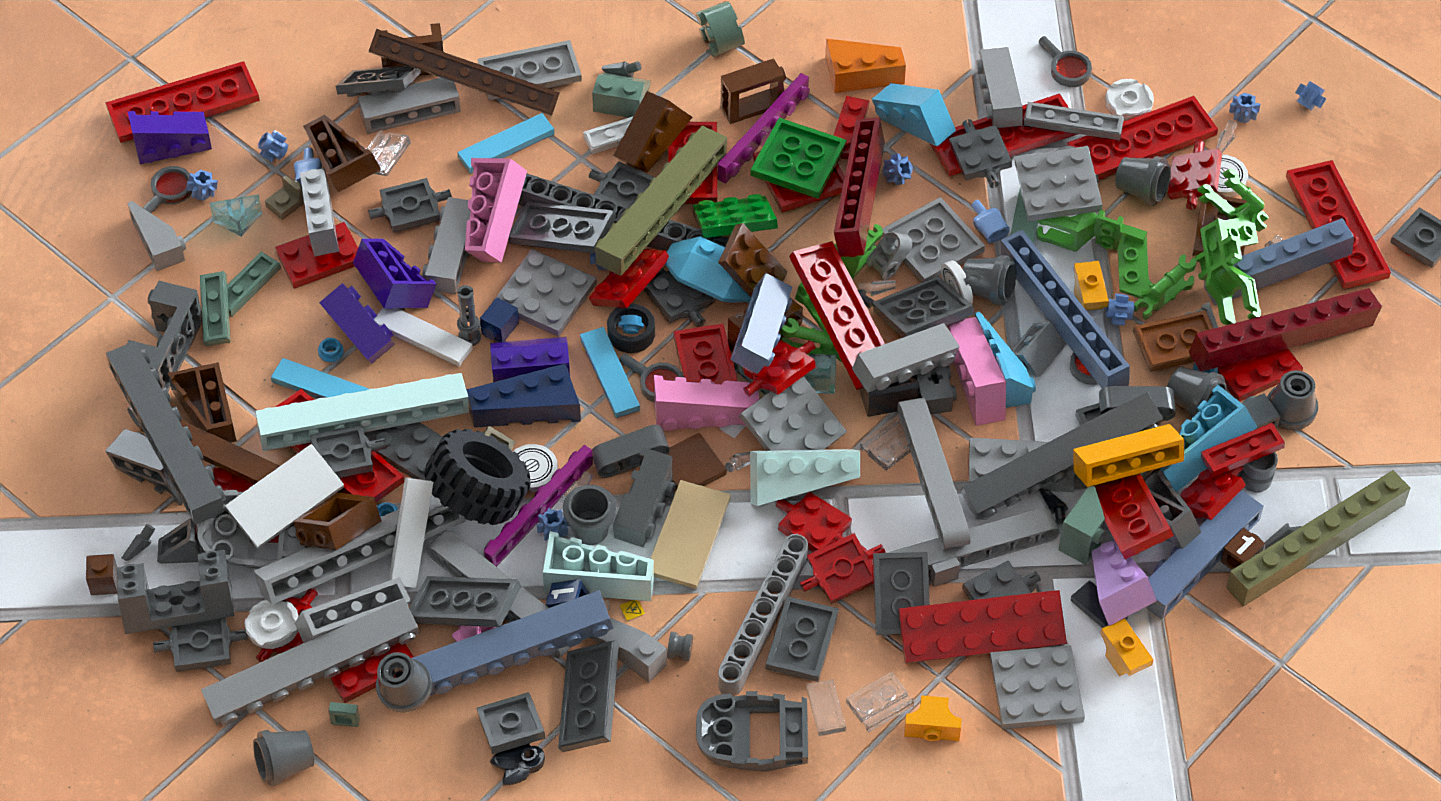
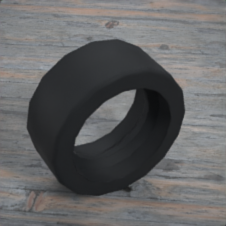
[607,304,655,353]

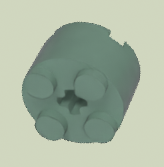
[696,1,745,57]

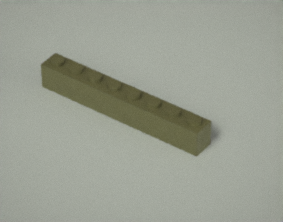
[594,126,727,276]
[1226,470,1411,607]

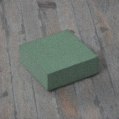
[329,702,360,727]

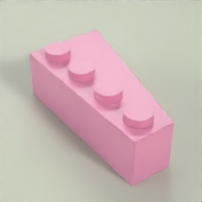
[465,158,527,263]
[947,317,1006,426]
[654,375,759,431]

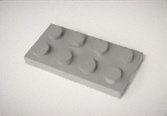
[477,40,582,100]
[969,438,1074,492]

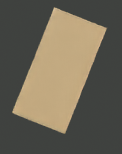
[650,480,731,589]

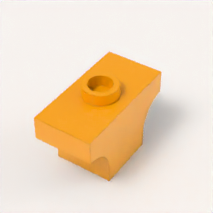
[1073,261,1109,311]
[1100,618,1154,677]
[904,695,962,741]

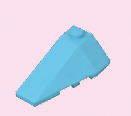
[975,312,1036,408]

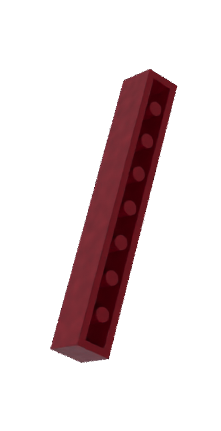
[834,117,885,257]
[1188,288,1382,372]

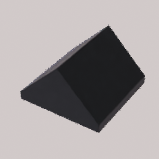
[859,377,920,417]

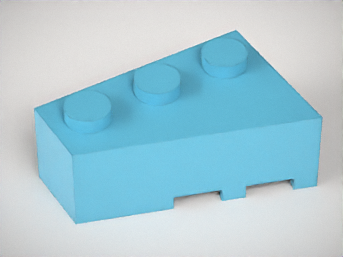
[872,83,956,146]

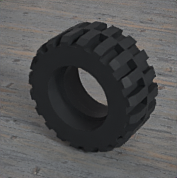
[424,429,531,525]

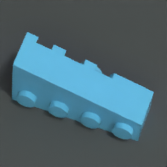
[1159,385,1257,492]

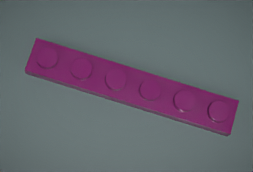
[718,73,810,184]
[484,445,593,567]

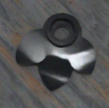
[490,743,545,785]

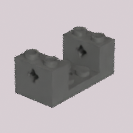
[127,281,202,392]
[116,550,234,634]

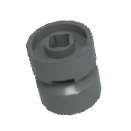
[1239,452,1278,492]

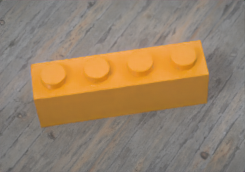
[1073,424,1184,487]

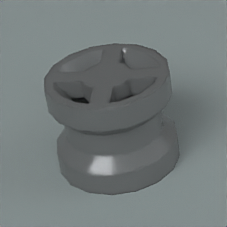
[667,632,693,662]

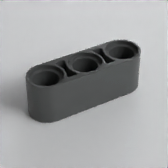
[1099,386,1176,421]
[592,425,670,478]

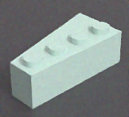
[750,449,860,506]
[543,531,654,601]

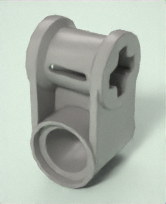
[866,232,912,280]

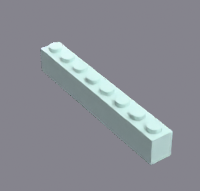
[255,373,469,451]

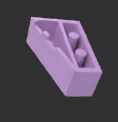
[1092,540,1157,626]

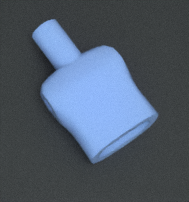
[294,147,323,185]
[971,200,1010,243]

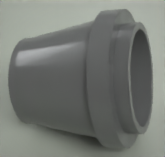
[1115,156,1171,206]
[963,255,1017,306]
[1167,367,1227,418]
[1267,370,1318,430]
[563,485,616,545]
[376,652,432,713]
[253,730,314,787]

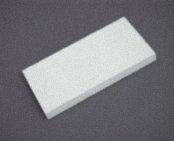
[225,444,344,549]

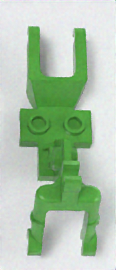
[1195,168,1269,325]
[1037,210,1196,320]
[780,224,883,362]

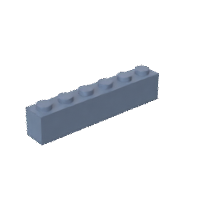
[1204,218,1354,305]
[1145,490,1264,620]

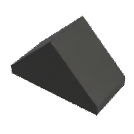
[157,518,200,564]

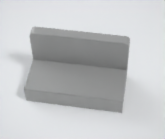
[1012,321,1066,377]

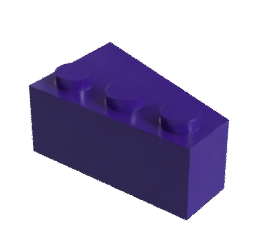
[127,111,212,164]
[353,239,437,309]
[319,283,395,364]

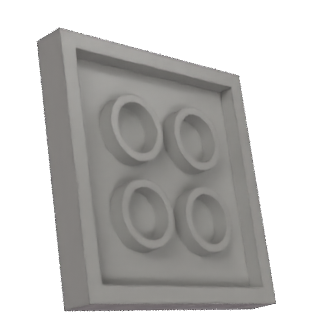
[1015,146,1103,222]
[882,197,985,282]
[494,249,597,337]
[739,376,847,451]
[989,645,1085,729]

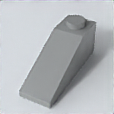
[127,201,186,271]
[590,618,667,682]

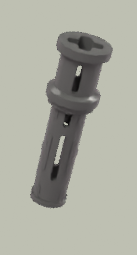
[457,285,481,346]

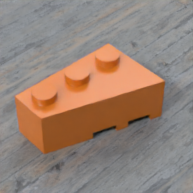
[825,38,906,93]

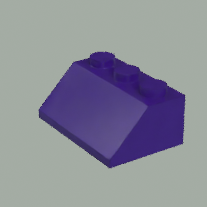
[490,337,570,382]

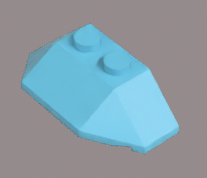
[665,236,751,303]

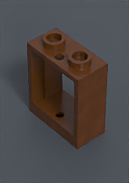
[720,58,786,124]
[293,493,381,550]

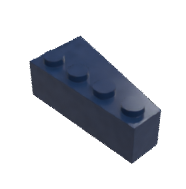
[466,364,581,428]

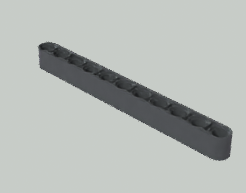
[518,173,729,252]

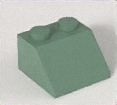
[592,73,651,118]
[1058,486,1105,565]

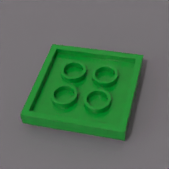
[750,118,847,199]
[693,194,778,238]

